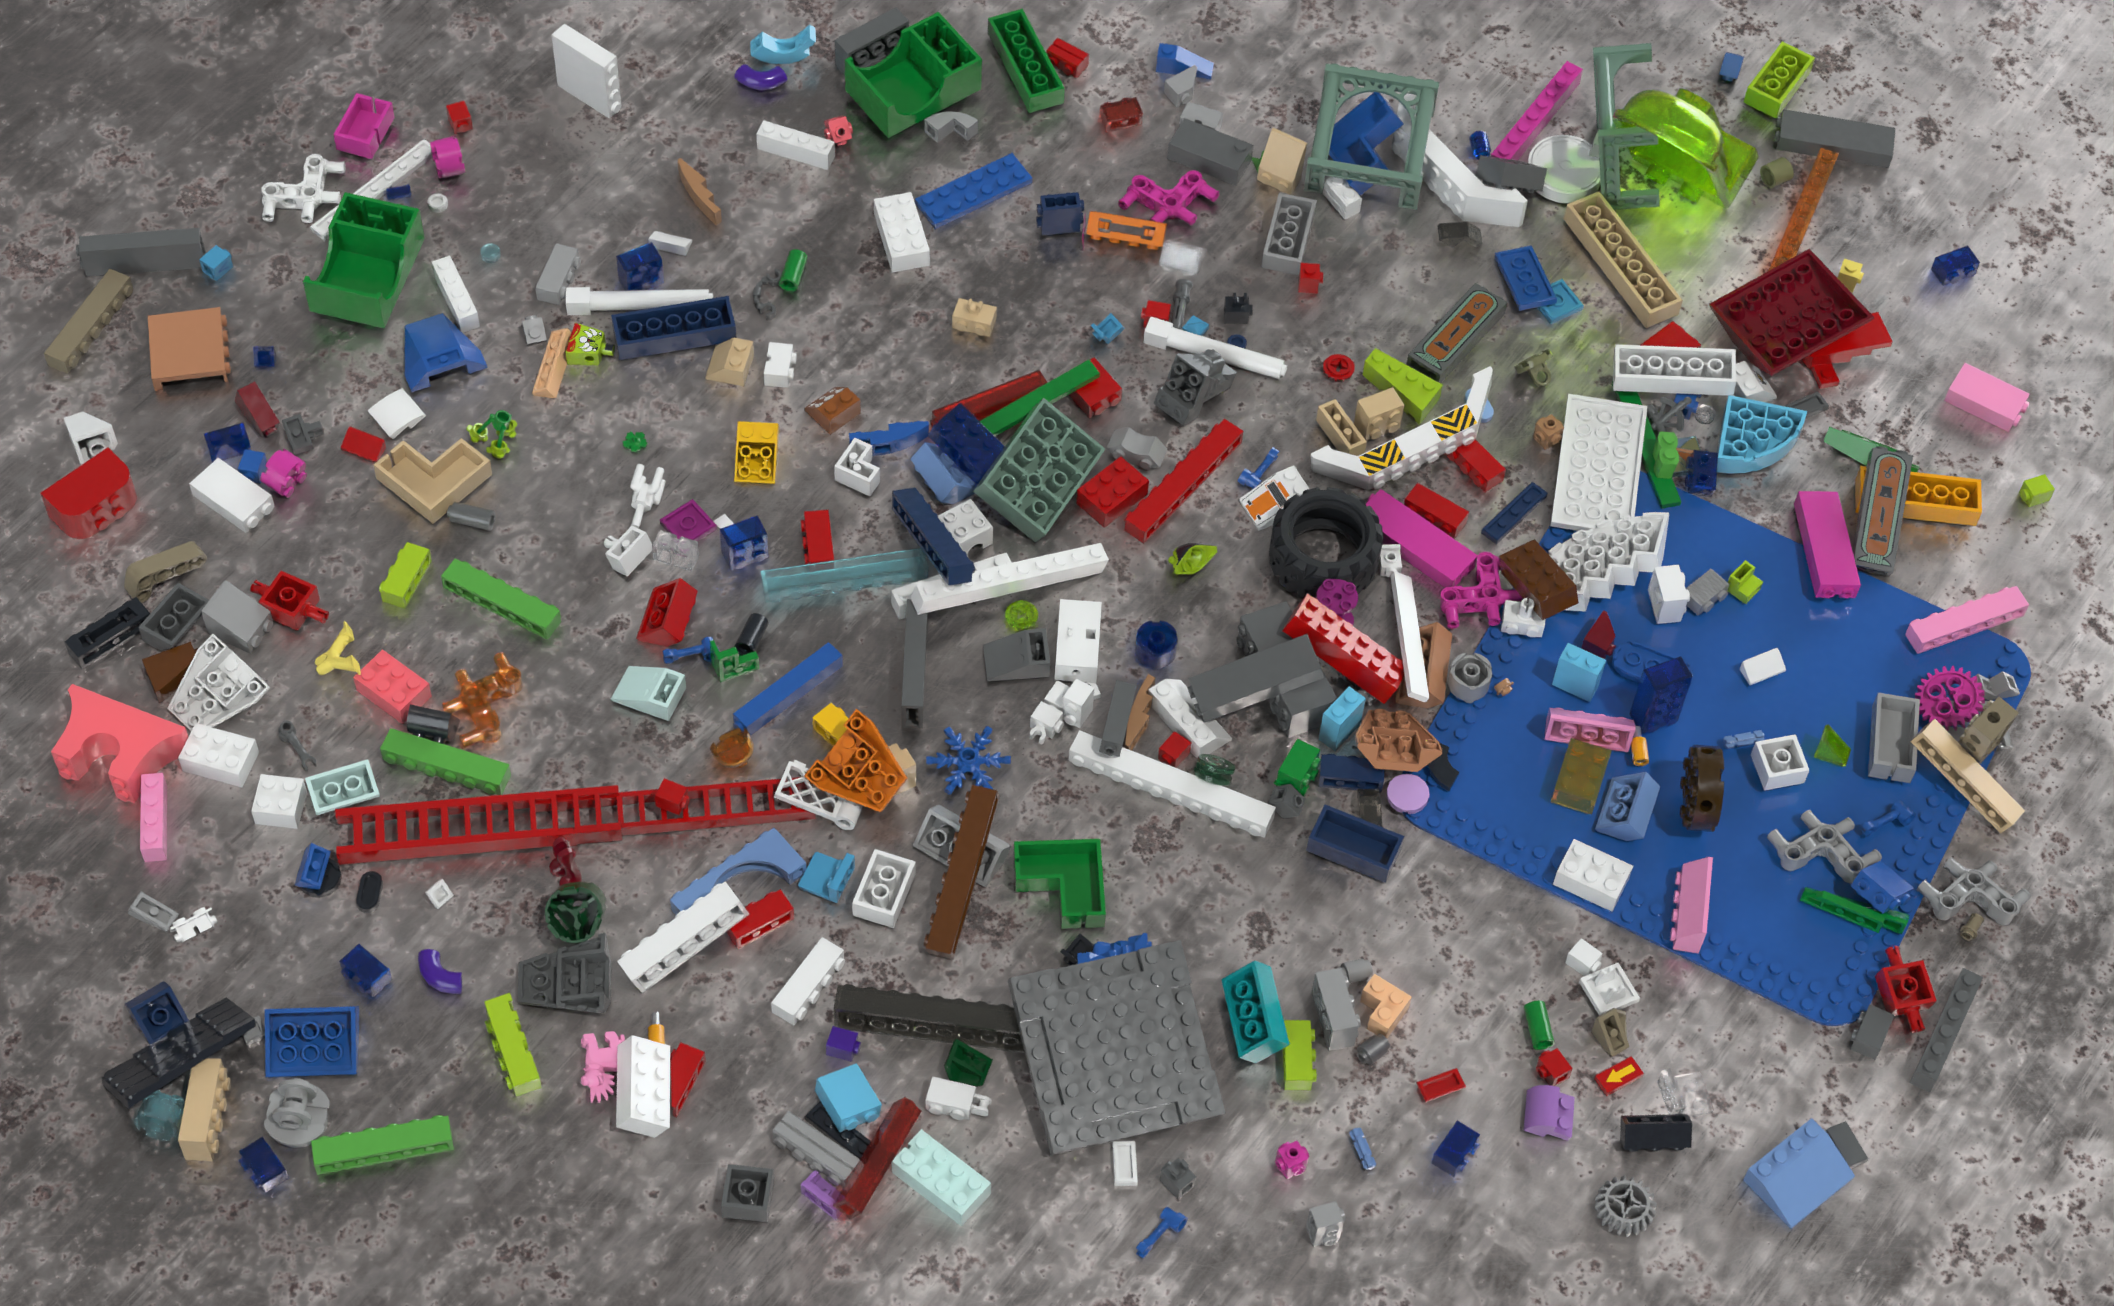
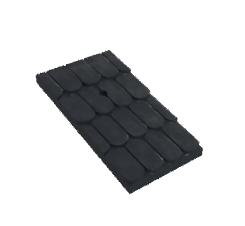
[102,997,256,1109]

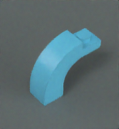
[750,25,816,64]

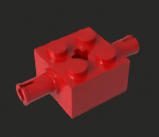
[250,571,329,631]
[1875,946,1937,1033]

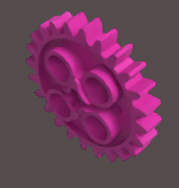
[1915,666,1985,731]

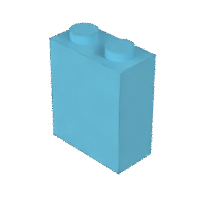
[1552,643,1606,702]
[1318,686,1366,751]
[815,1063,882,1132]

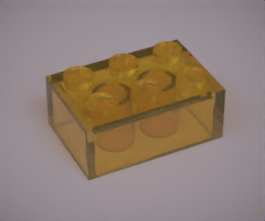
[1551,738,1612,815]

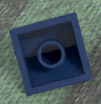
[125,981,189,1045]

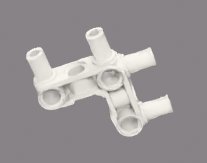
[262,154,346,223]

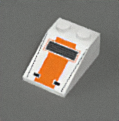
[1239,466,1309,531]

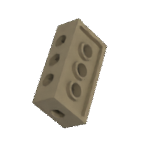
[1958,696,2019,764]

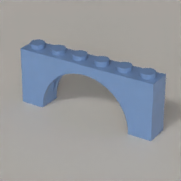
[670,828,806,915]

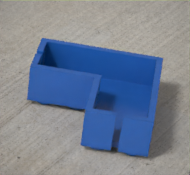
[1329,92,1404,196]

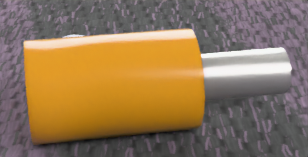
[1631,726,1649,766]
[648,1012,665,1044]

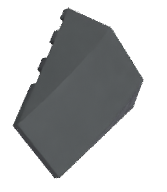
[517,933,612,1013]

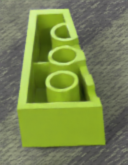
[1362,348,1443,425]
[484,993,542,1097]

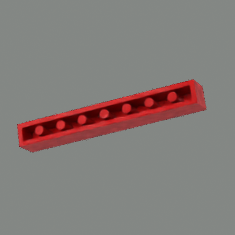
[1124,418,1244,544]

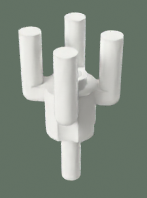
[630,464,666,528]

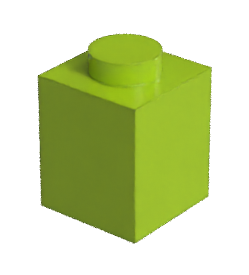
[2019,474,2055,507]

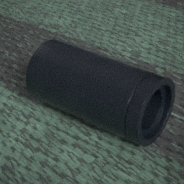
[734,613,769,656]

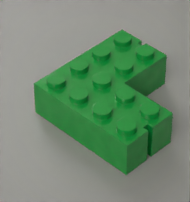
[1013,839,1106,929]

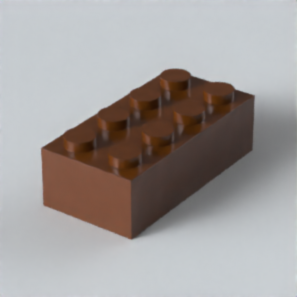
[1499,539,1579,620]

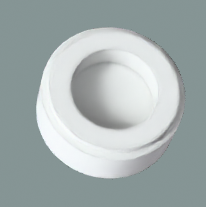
[428,194,448,213]

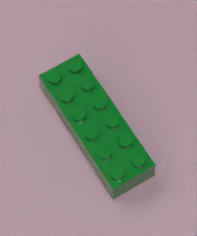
[988,8,1065,113]

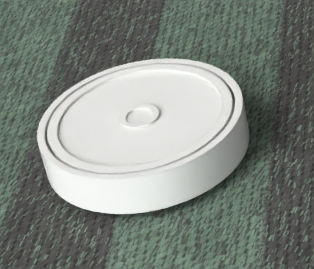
[1528,135,1601,203]

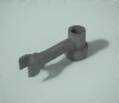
[278,721,316,771]

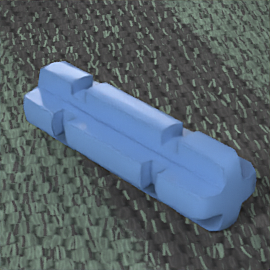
[1723,730,1765,749]
[1349,1128,1376,1170]

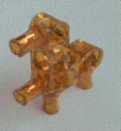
[442,652,523,748]

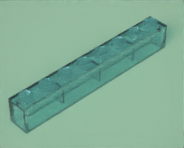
[761,548,928,603]

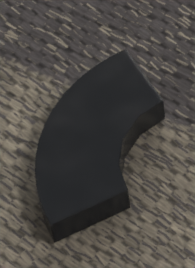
[1427,742,1459,791]

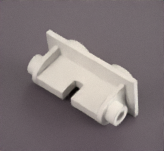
[170,907,218,943]

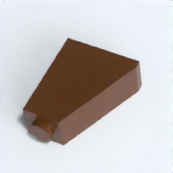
[142,641,198,703]

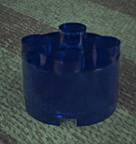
[1135,620,1178,671]

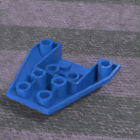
[405,313,488,393]

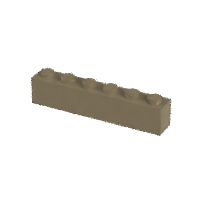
[44,269,133,374]

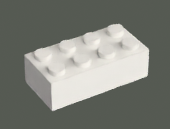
[874,192,930,273]
[616,1035,670,1138]

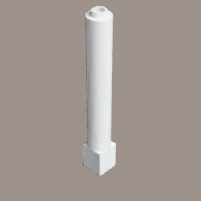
[566,287,713,315]
[1143,317,1287,379]

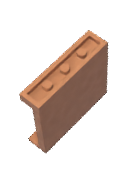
[148,307,231,391]

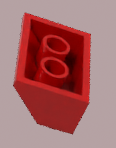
[636,578,698,647]

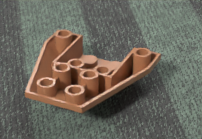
[1355,708,1442,772]

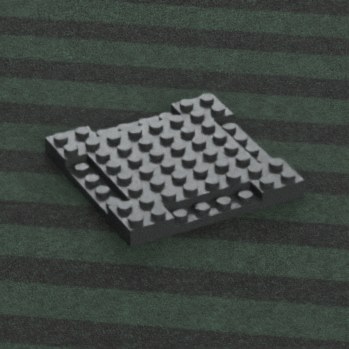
[1007,940,1225,1156]

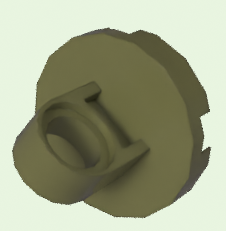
[1514,349,1553,386]

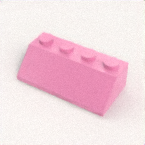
[1544,708,1635,752]
[1670,857,1713,954]

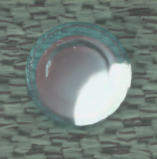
[480,243,501,263]

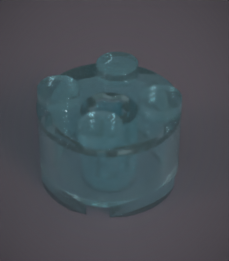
[134,1090,185,1141]

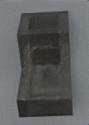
[1437,221,1482,248]
[1357,789,1382,827]

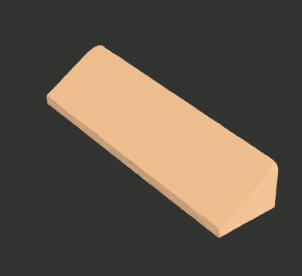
[532,328,572,398]

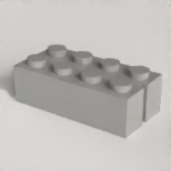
[1868,693,1920,783]

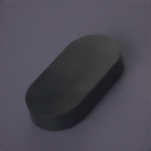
[356,871,383,913]

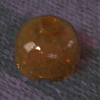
[710,728,754,768]

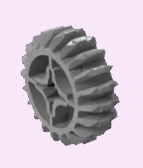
[1595,1175,1657,1237]

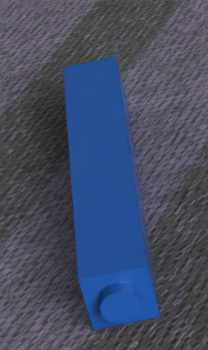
[733,642,843,738]

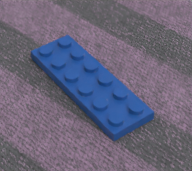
[915,153,1033,229]

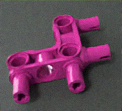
[1118,170,1220,228]
[1440,552,1522,629]

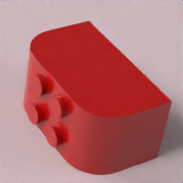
[41,447,137,539]

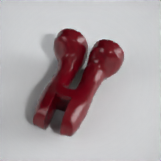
[549,837,582,887]

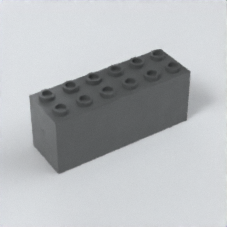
[1236,601,1337,738]

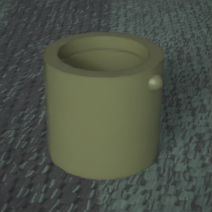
[1760,157,1794,189]

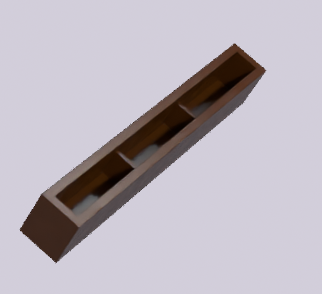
[924,785,1000,960]

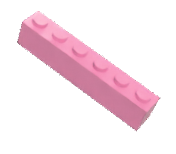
[1905,586,2029,654]

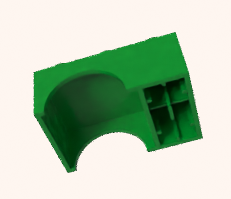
[845,12,982,138]
[303,192,425,328]

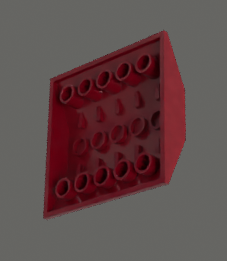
[1709,248,1874,376]

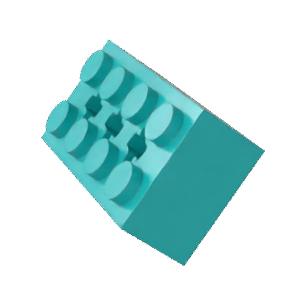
[1221,960,1290,1063]

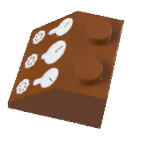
[804,387,861,435]

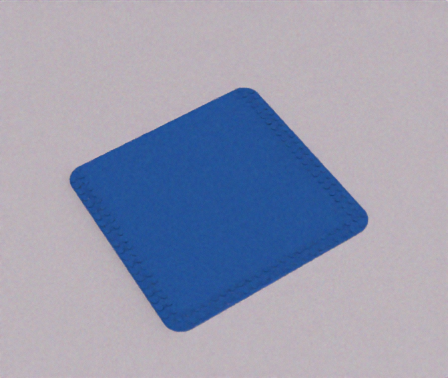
[1402,471,2031,1026]

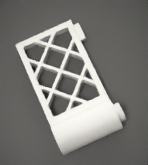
[774,760,863,830]

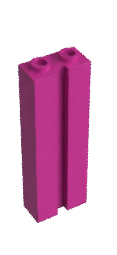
[1366,489,1478,588]
[1794,491,1861,599]

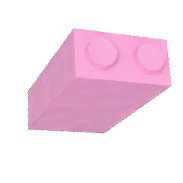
[1944,363,2030,432]

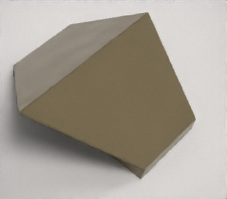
[1591,1008,1630,1057]

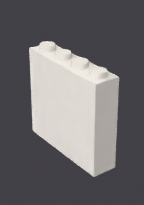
[552,24,622,118]

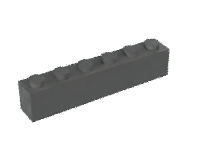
[1910,968,1983,1092]

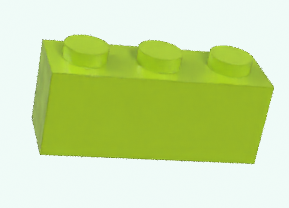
[379,542,432,609]
[1283,1020,1317,1091]

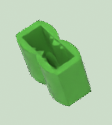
[1652,431,1679,479]

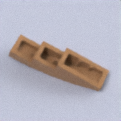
[678,158,722,226]
[1125,674,1155,751]

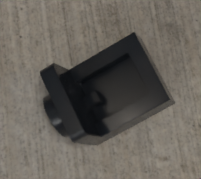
[1060,933,1094,966]

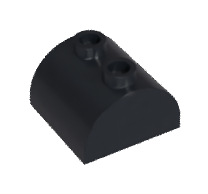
[407,705,460,744]

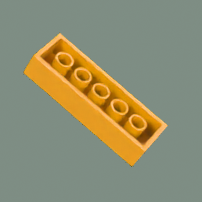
[1855,466,1982,526]

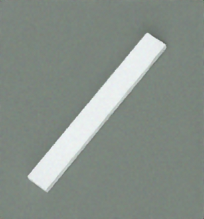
[310,139,432,241]
[1390,571,1429,702]

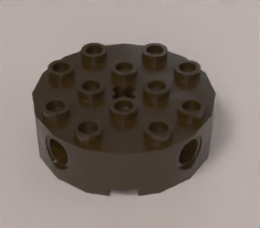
[1680,745,1724,832]

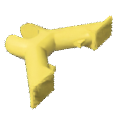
[315,621,361,675]

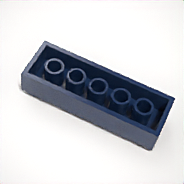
[611,296,737,360]

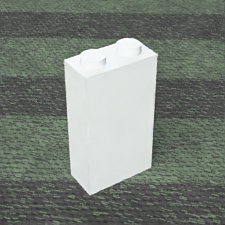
[189,458,275,533]

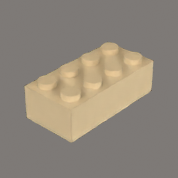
[178,1058,230,1161]

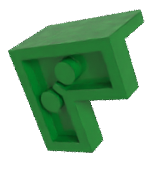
[709,640,759,683]

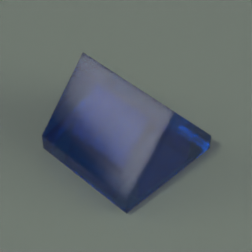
[253,346,276,366]

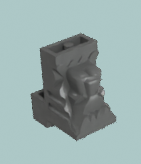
[1153,349,1237,426]

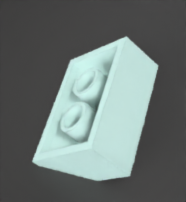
[305,759,380,815]

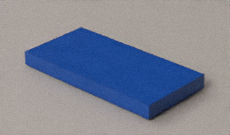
[1495,245,1557,311]

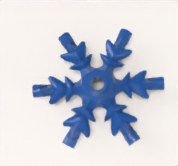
[926,726,1011,795]

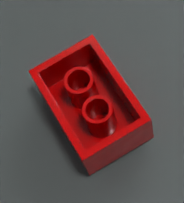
[1076,456,1149,528]

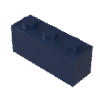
[1318,754,1385,793]

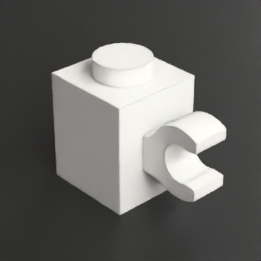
[1030,701,1064,744]

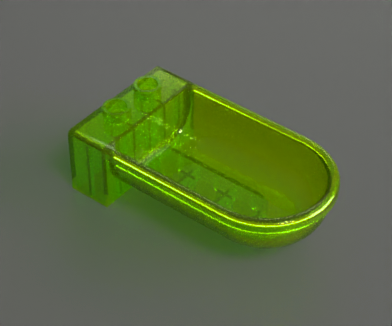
[1612,88,1759,208]

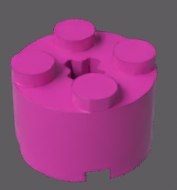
[429,136,466,179]
[261,449,307,498]

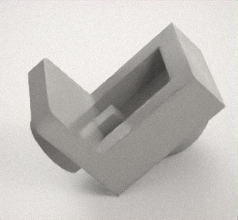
[522,315,547,345]

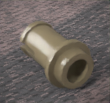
[1960,913,1984,941]

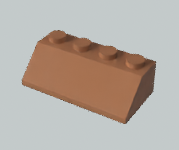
[1396,622,1452,709]

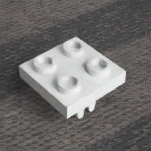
[1579,963,1640,1016]

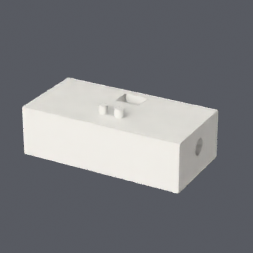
[1055,599,1102,683]

